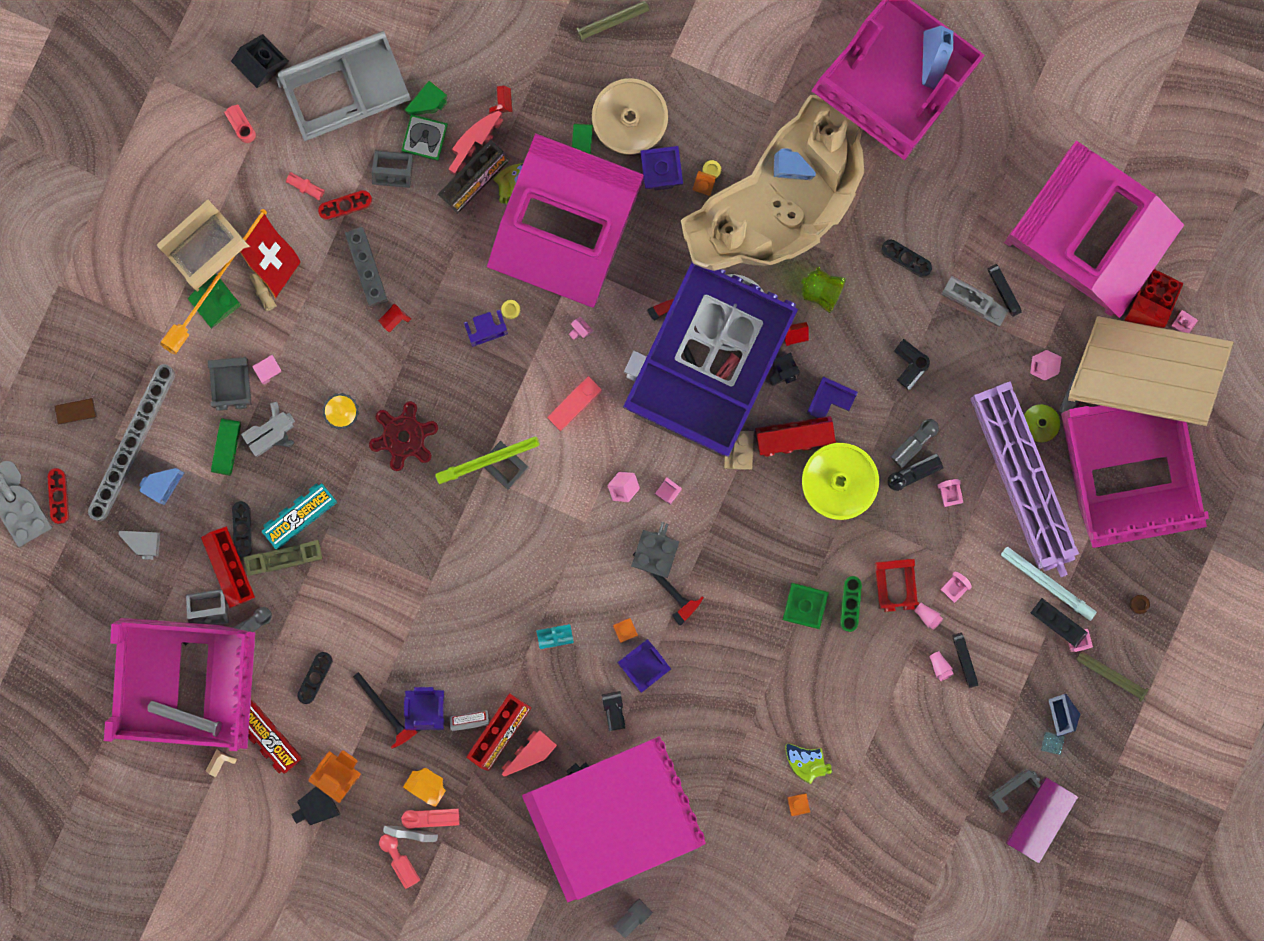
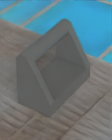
[372,150,413,188]
[484,441,529,490]
[186,589,229,625]

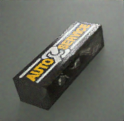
[438,140,510,214]

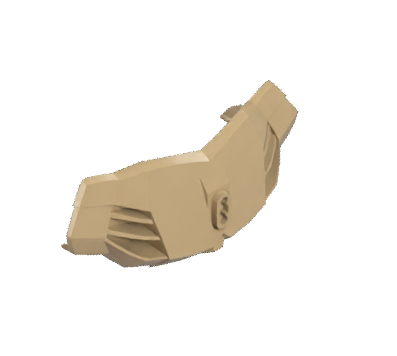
[681,95,864,271]

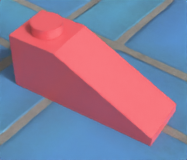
[547,376,602,431]

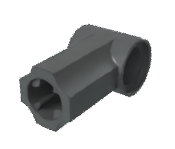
[613,899,653,938]

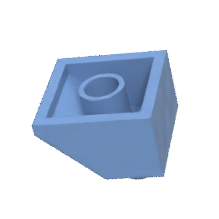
[139,468,184,505]

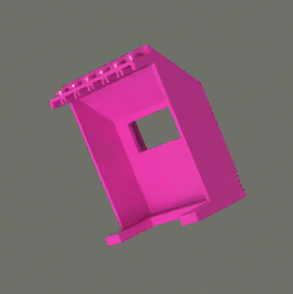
[487,133,644,308]
[1004,141,1184,318]
[1061,405,1209,548]
[104,618,255,751]

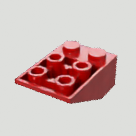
[1124,269,1184,328]

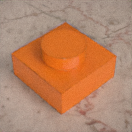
[692,171,716,196]
[613,618,638,643]
[787,793,810,816]

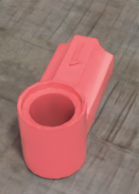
[224,104,256,143]

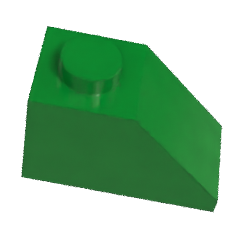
[405,81,448,116]

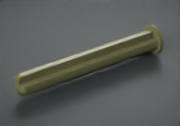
[576,1,649,42]
[1077,652,1149,702]

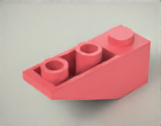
[501,730,557,777]

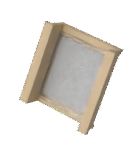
[157,200,250,292]

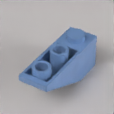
[922,26,954,90]

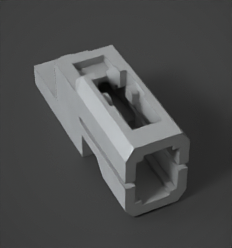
[941,276,1009,327]

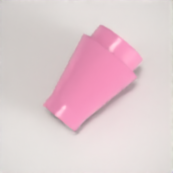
[914,602,943,630]
[929,651,954,681]

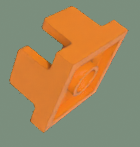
[308,750,361,803]

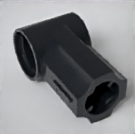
[602,691,625,731]

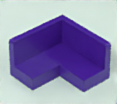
[806,377,858,418]

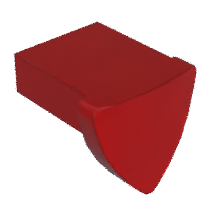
[489,86,513,114]
[378,304,412,333]
[784,322,809,346]

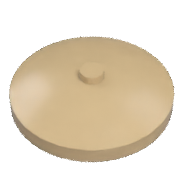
[592,78,668,155]

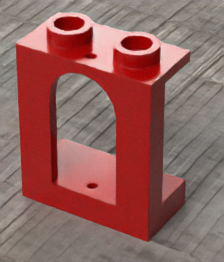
[875,559,919,612]

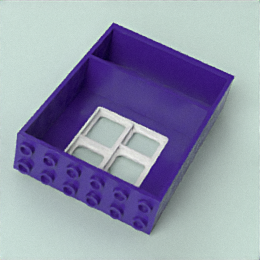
[623,262,798,457]

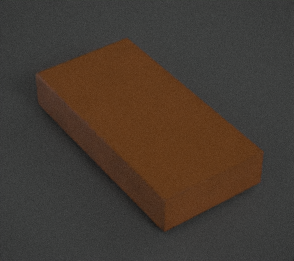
[54,398,96,425]

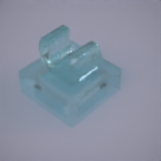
[1041,732,1065,755]

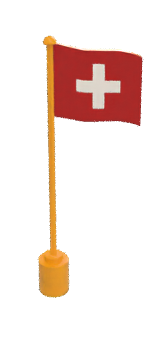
[160,209,301,355]

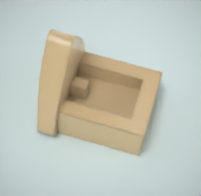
[205,749,237,777]

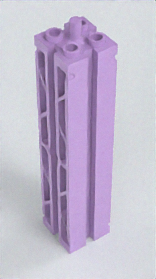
[970,381,1079,577]

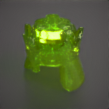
[801,267,846,314]

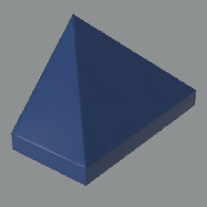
[1049,694,1080,737]

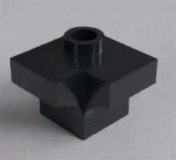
[769,353,800,386]

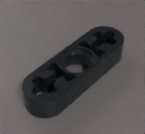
[881,239,932,277]
[987,264,1022,317]
[232,501,252,557]
[952,632,978,688]
[297,652,333,704]

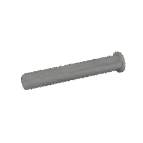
[148,701,222,737]

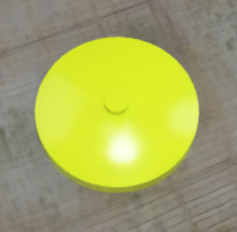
[802,443,879,520]

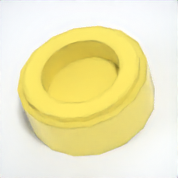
[702,160,721,179]
[501,300,520,319]

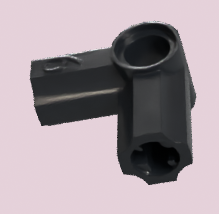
[894,339,930,391]

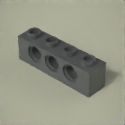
[345,227,388,308]

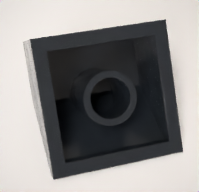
[231,34,289,88]

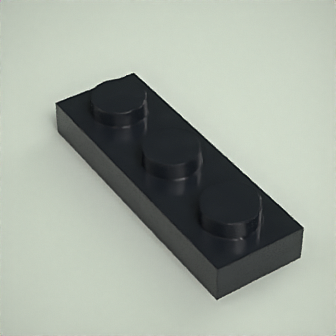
[1030,598,1088,648]

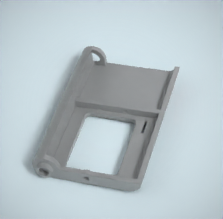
[275,31,411,141]

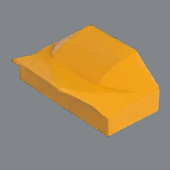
[403,768,446,808]

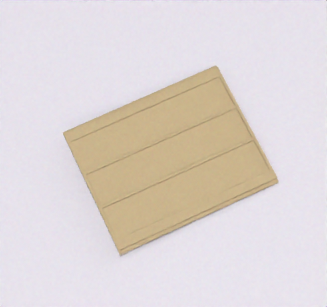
[1068,316,1234,426]

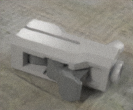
[241,402,295,457]

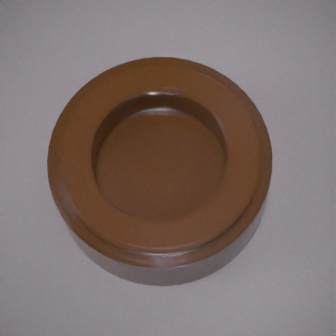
[1130,595,1150,614]

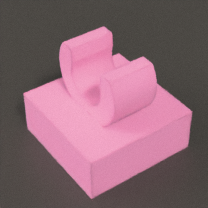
[1171,310,1198,333]
[569,317,593,340]

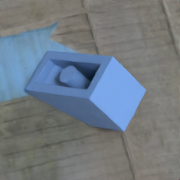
[774,148,816,180]

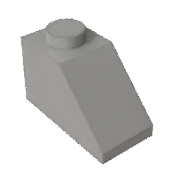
[119,531,160,560]

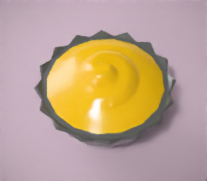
[322,393,359,430]

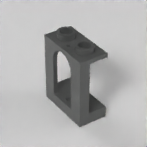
[987,769,1040,813]

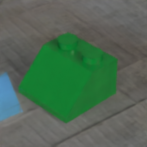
[188,273,241,329]

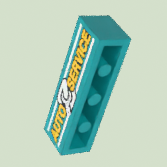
[262,483,337,550]

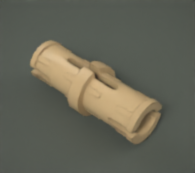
[250,273,277,311]

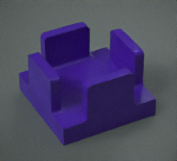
[640,146,683,191]
[464,310,508,347]
[617,639,671,693]
[404,687,444,730]

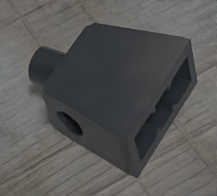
[291,787,341,825]

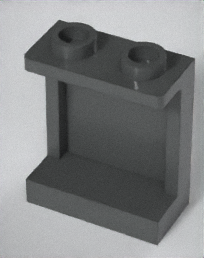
[208,357,252,411]

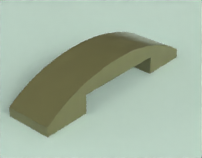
[244,540,323,576]

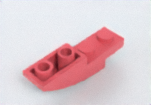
[449,111,503,176]

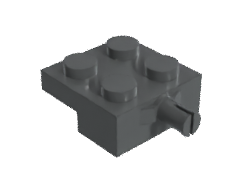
[631,522,680,578]

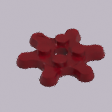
[369,401,438,471]

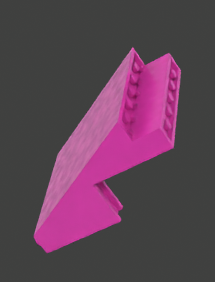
[812,0,985,161]
[522,736,706,903]

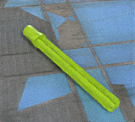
[436,436,540,484]

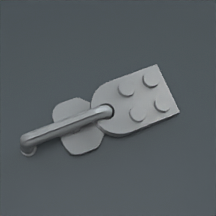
[0,461,53,547]

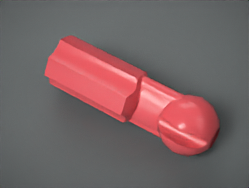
[401,808,460,829]
[379,834,420,889]

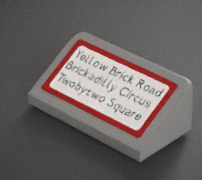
[450,710,490,731]

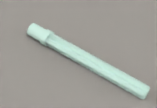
[1001,547,1097,621]

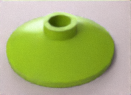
[1024,404,1060,443]

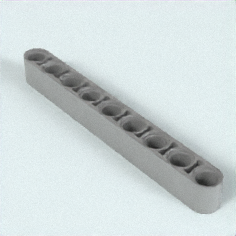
[88,364,175,521]

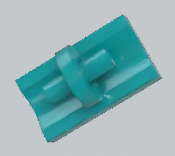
[536,624,574,649]

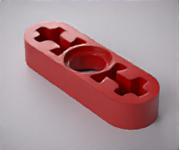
[318,190,372,221]
[47,468,69,524]

